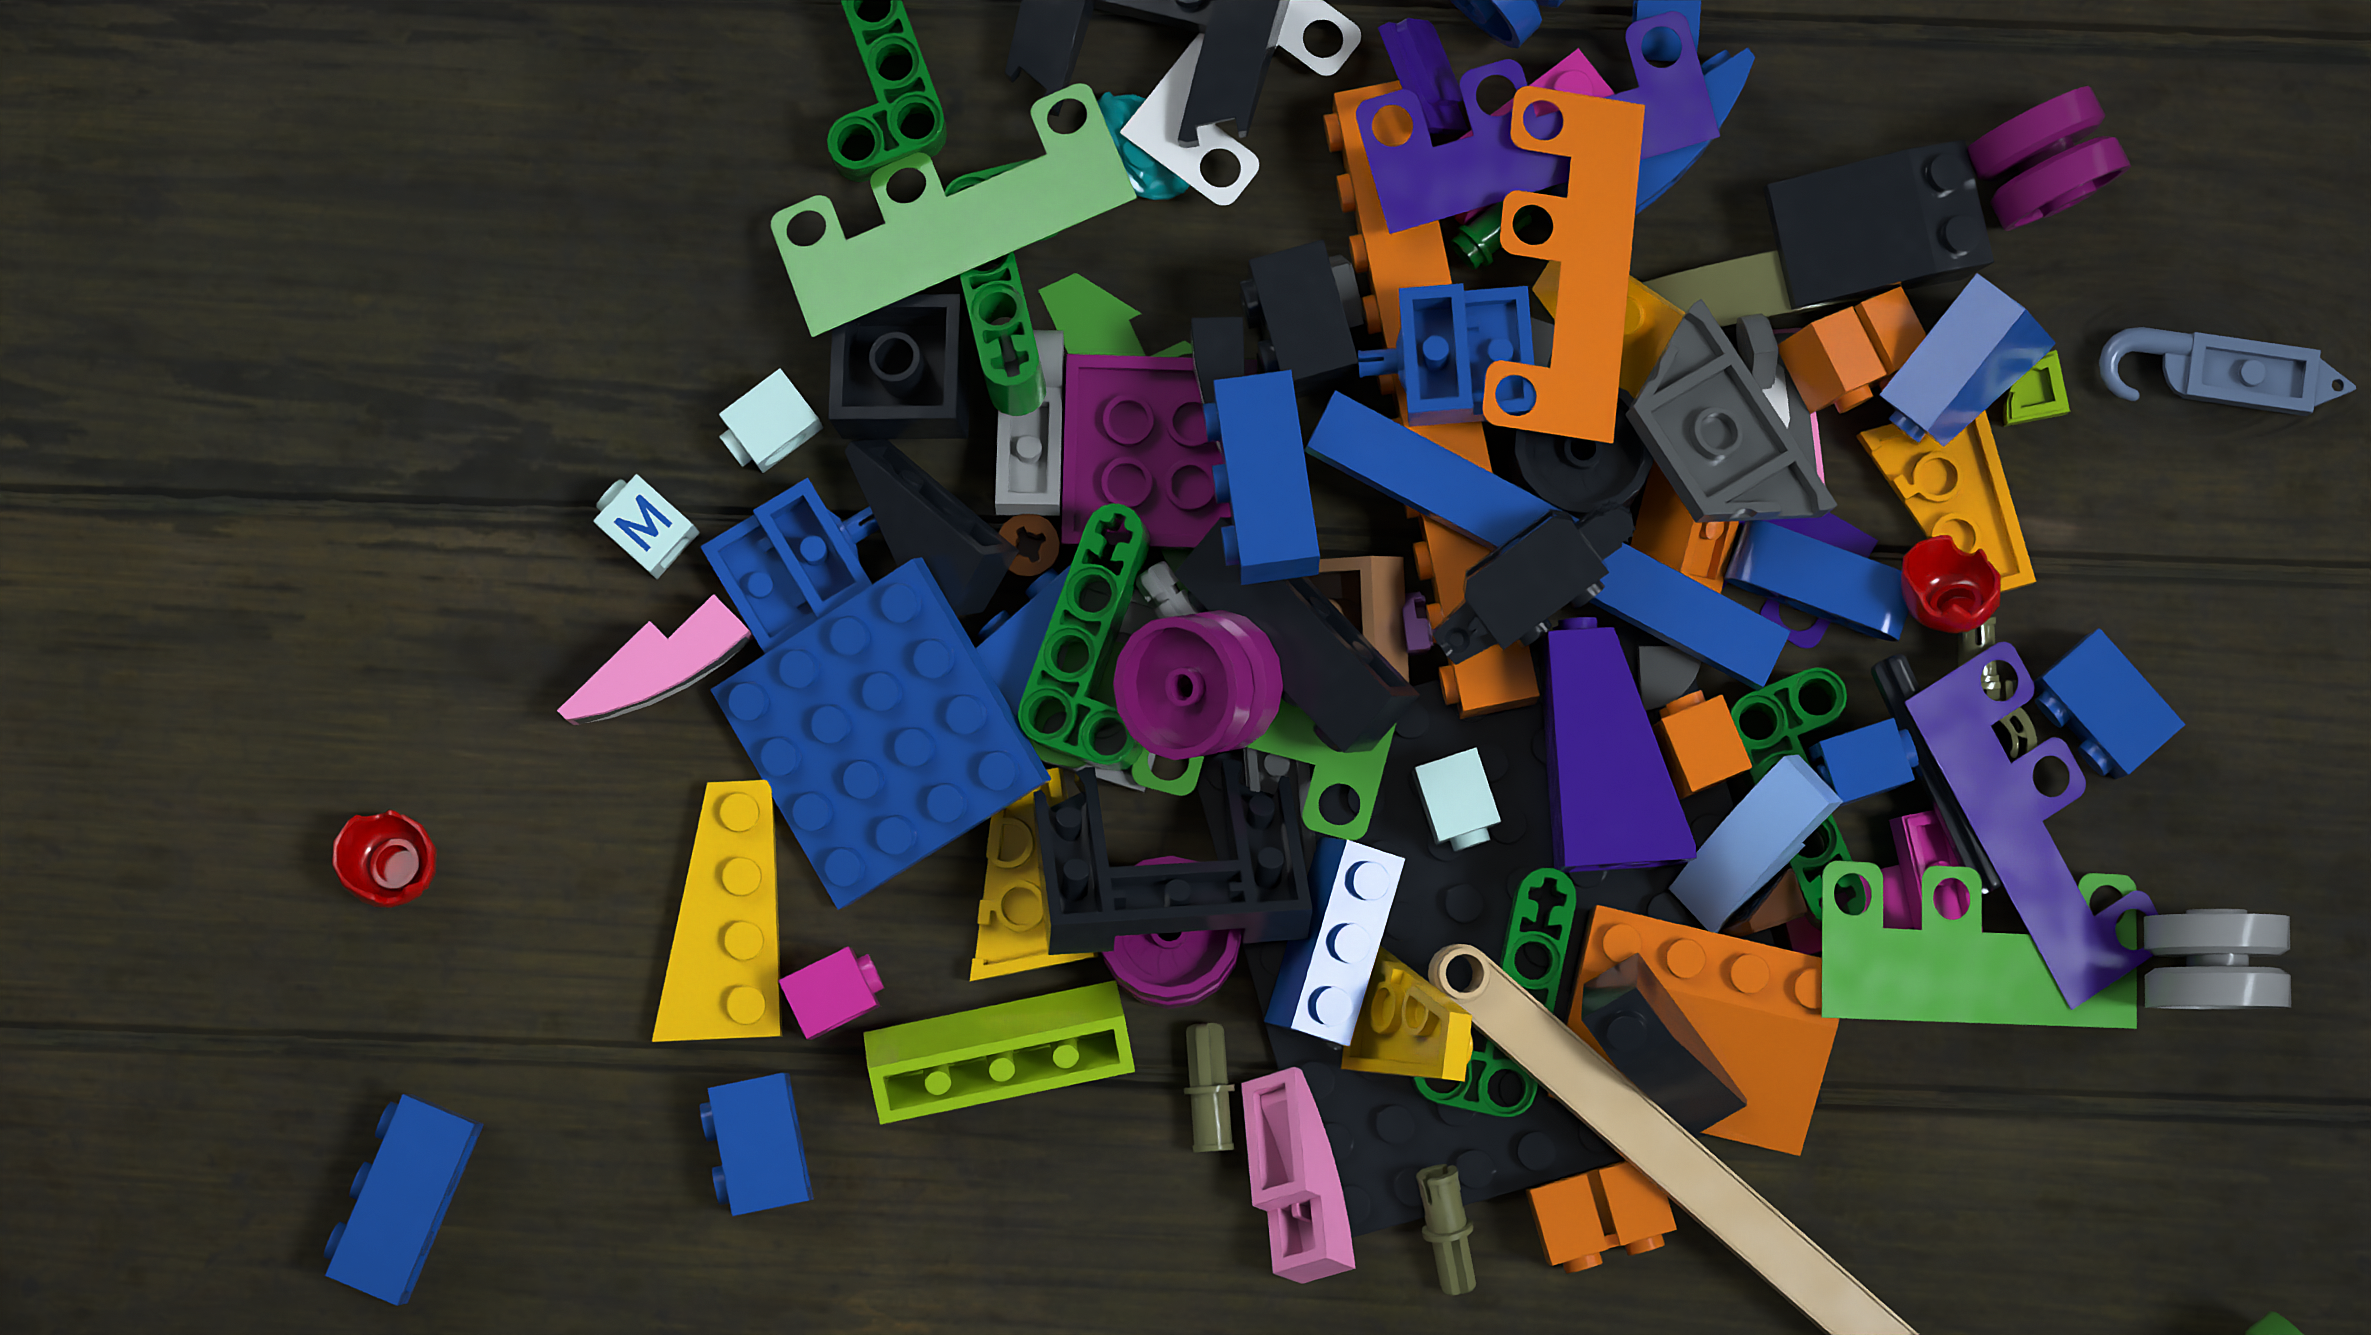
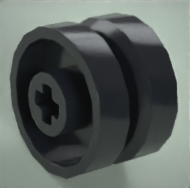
[1505,387,1654,519]

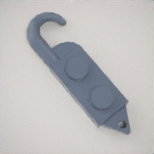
[2099,327,2356,416]

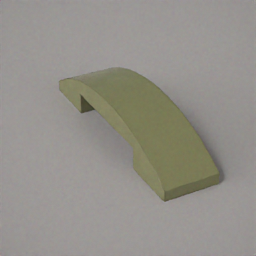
[1643,251,1877,330]

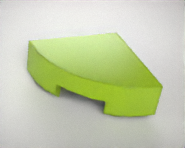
[2003,350,2070,427]

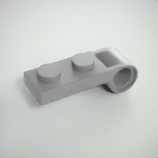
[995,330,1064,516]

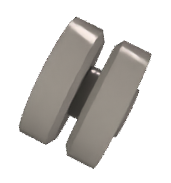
[2144,909,2291,1009]

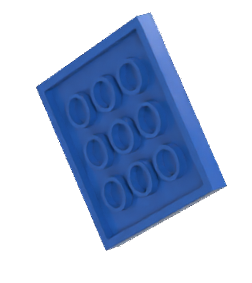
[711,557,1051,910]

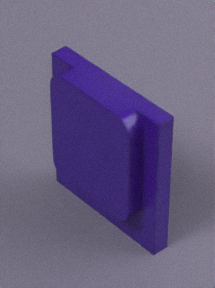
[1378,18,1468,135]

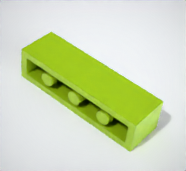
[863,980,1135,1125]

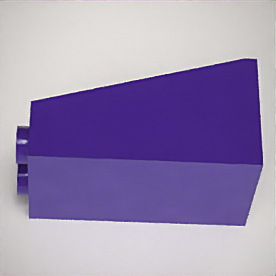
[1538,617,1697,873]

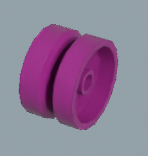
[1967,86,2132,231]
[1113,610,1283,760]
[1102,856,1241,1009]

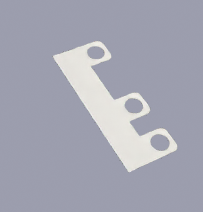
[1120,0,1361,205]

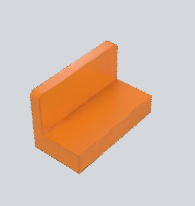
[1630,460,1739,594]

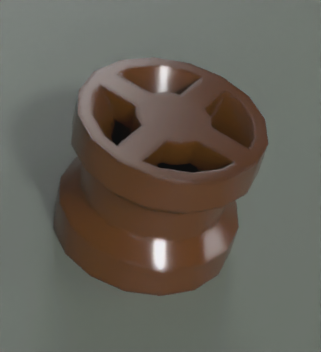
[999,514,1061,582]

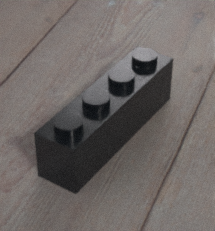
[1174,517,1420,753]

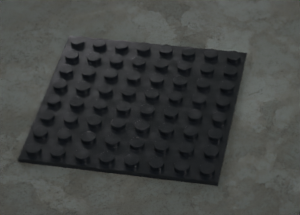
[1196,624,1822,1238]

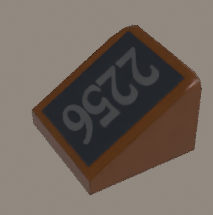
[1722,868,1808,938]

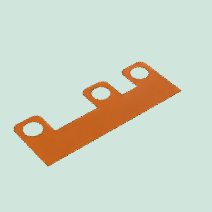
[1483,86,1645,444]

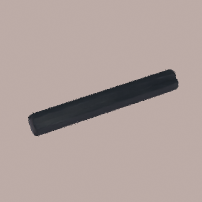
[1871,654,2003,894]

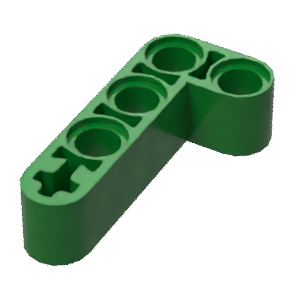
[827,0,947,182]
[945,159,1060,416]
[1018,503,1151,771]
[1730,667,1866,931]
[1411,868,1576,1117]

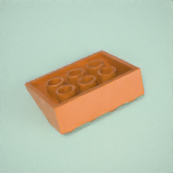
[1547,905,1840,1156]

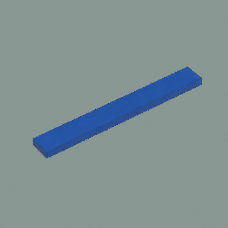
[1304,390,1791,691]

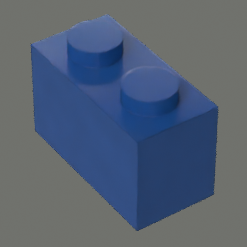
[2033,628,2186,780]
[1804,718,1919,808]
[700,1073,814,1216]

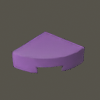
[1402,591,1433,656]

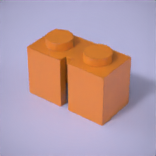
[1777,286,1927,414]
[1652,690,1752,800]
[1525,1160,1677,1274]

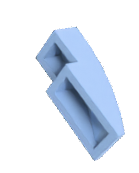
[1669,755,1843,933]

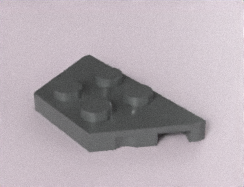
[1625,299,1837,523]

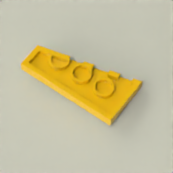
[652,780,782,1042]

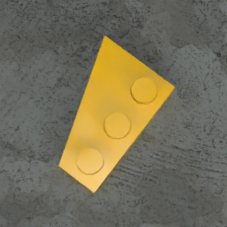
[970,767,1098,981]
[1341,945,1473,1082]

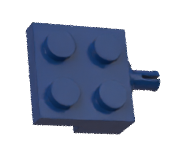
[1358,283,1536,427]
[700,478,880,654]

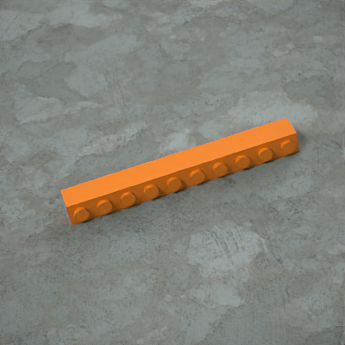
[1323,80,1540,719]

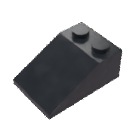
[1763,140,1994,310]

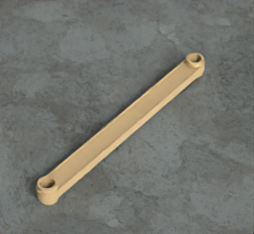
[1428,944,1919,1335]

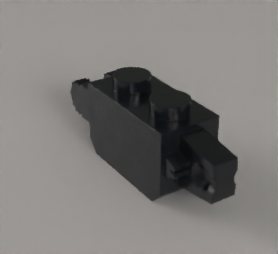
[1432,500,1636,665]

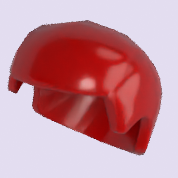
[1901,535,2001,633]
[332,810,437,908]

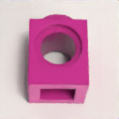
[778,946,884,1040]

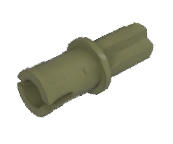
[1184,1023,1235,1152]
[1416,1164,1476,1296]

